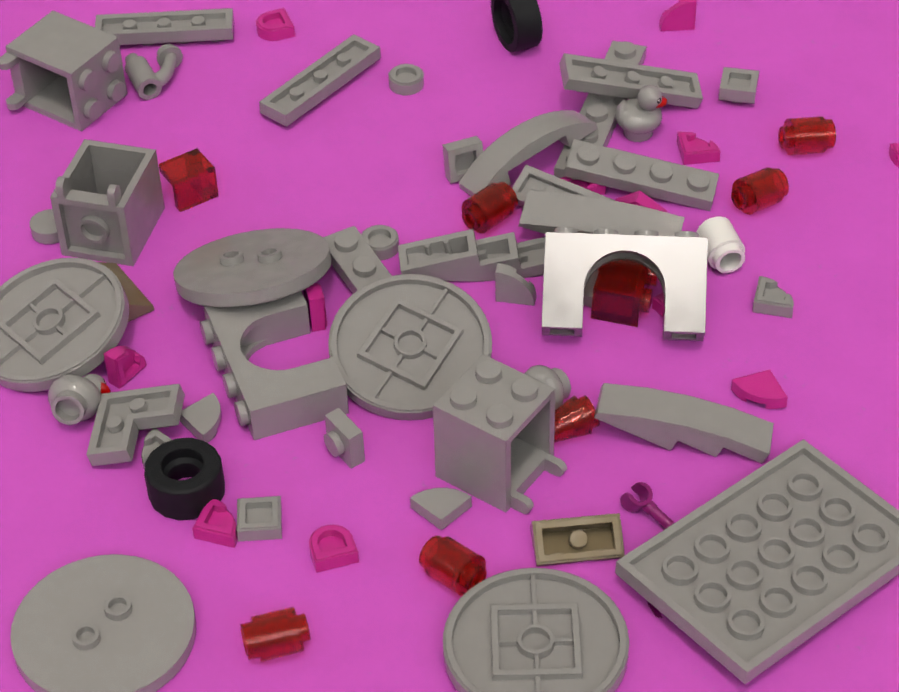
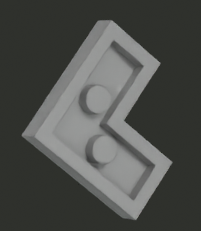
[86,384,185,466]

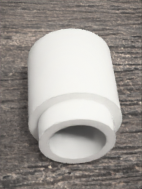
[696,216,745,273]

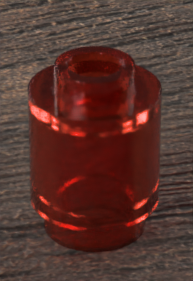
[778,116,836,155]
[731,167,789,215]
[462,182,518,233]
[419,535,487,596]
[240,606,311,662]

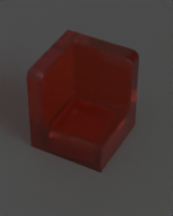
[159,148,219,212]

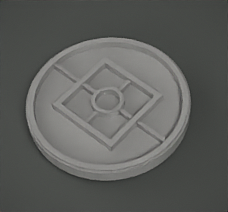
[173,228,331,308]
[0,258,129,392]
[328,274,492,420]
[10,554,196,692]
[443,568,629,692]

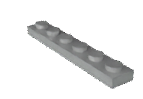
[554,41,646,180]

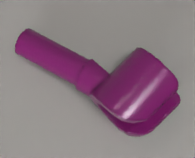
[620,482,675,529]

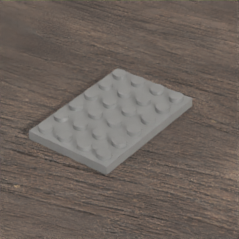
[615,439,899,684]

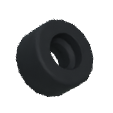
[144,438,225,520]

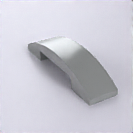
[459,110,598,203]

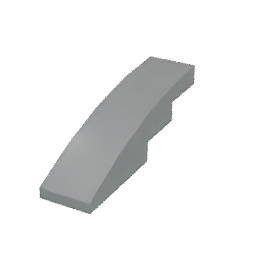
[518,189,685,236]
[398,229,545,282]
[594,383,774,464]

